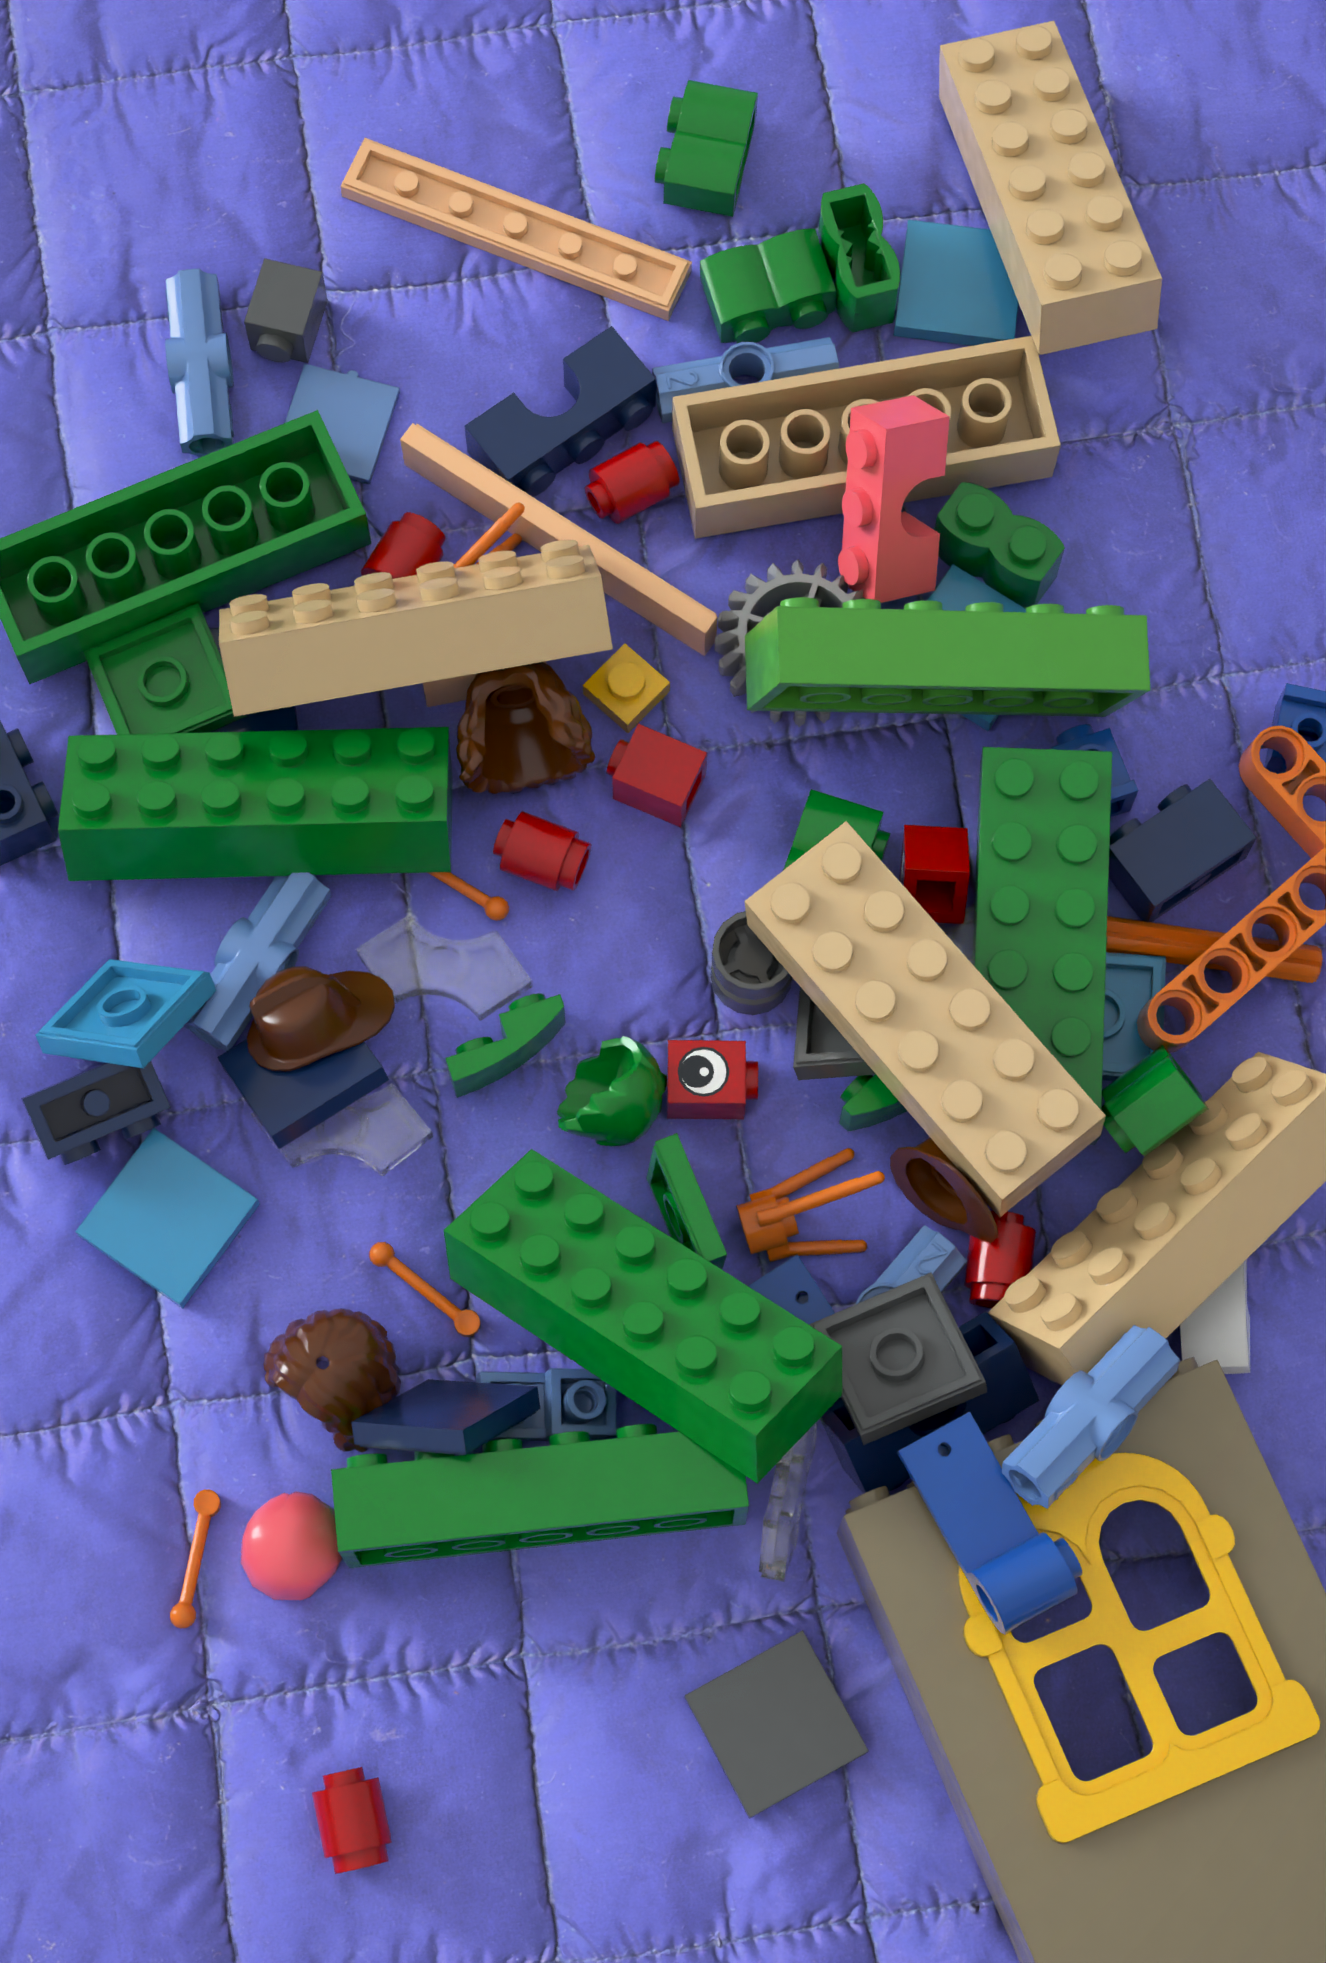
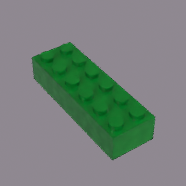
[0,410,372,685]
[58,727,453,881]
[973,747,1112,1145]
[444,1149,842,1484]
[331,1424,749,1568]

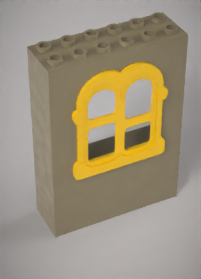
[836,1357,1326,1963]

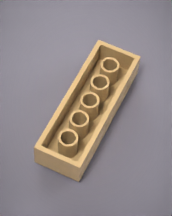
[939,21,1162,355]
[672,336,1061,539]
[219,540,613,717]
[744,821,1106,1218]
[988,1052,1326,1385]

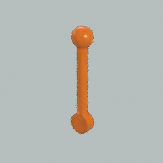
[427,872,509,921]
[369,1242,480,1337]
[170,1489,221,1629]

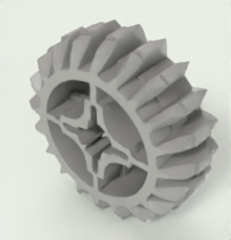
[715,559,865,727]

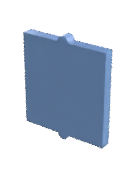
[285,364,400,484]

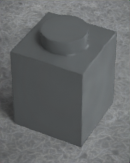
[244,258,328,363]

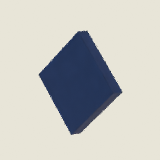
[217,1039,389,1149]
[351,1379,540,1455]

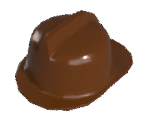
[247,966,395,1071]
[890,1138,998,1243]

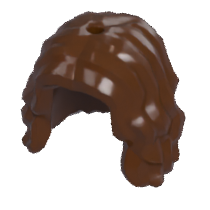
[456,662,595,794]
[264,1308,401,1452]

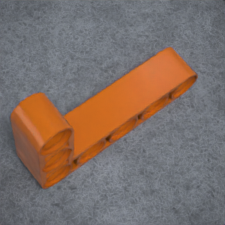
[1137,725,1326,1053]

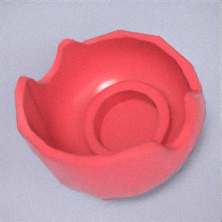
[241,1492,342,1600]

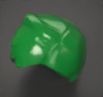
[557,1036,667,1146]

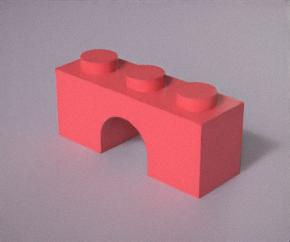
[838,395,950,603]

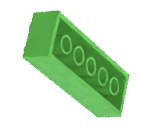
[745,597,1150,717]

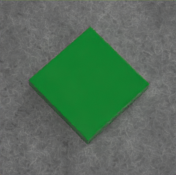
[83,603,247,735]
[646,1133,727,1269]

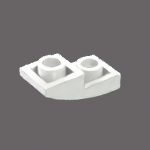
[1180,1259,1250,1374]

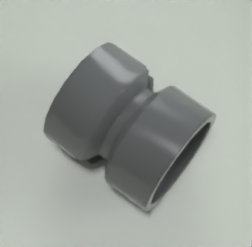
[710,911,792,1015]

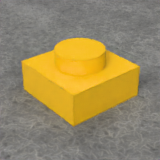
[582,643,670,733]

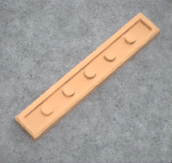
[340,138,692,321]
[400,423,718,656]

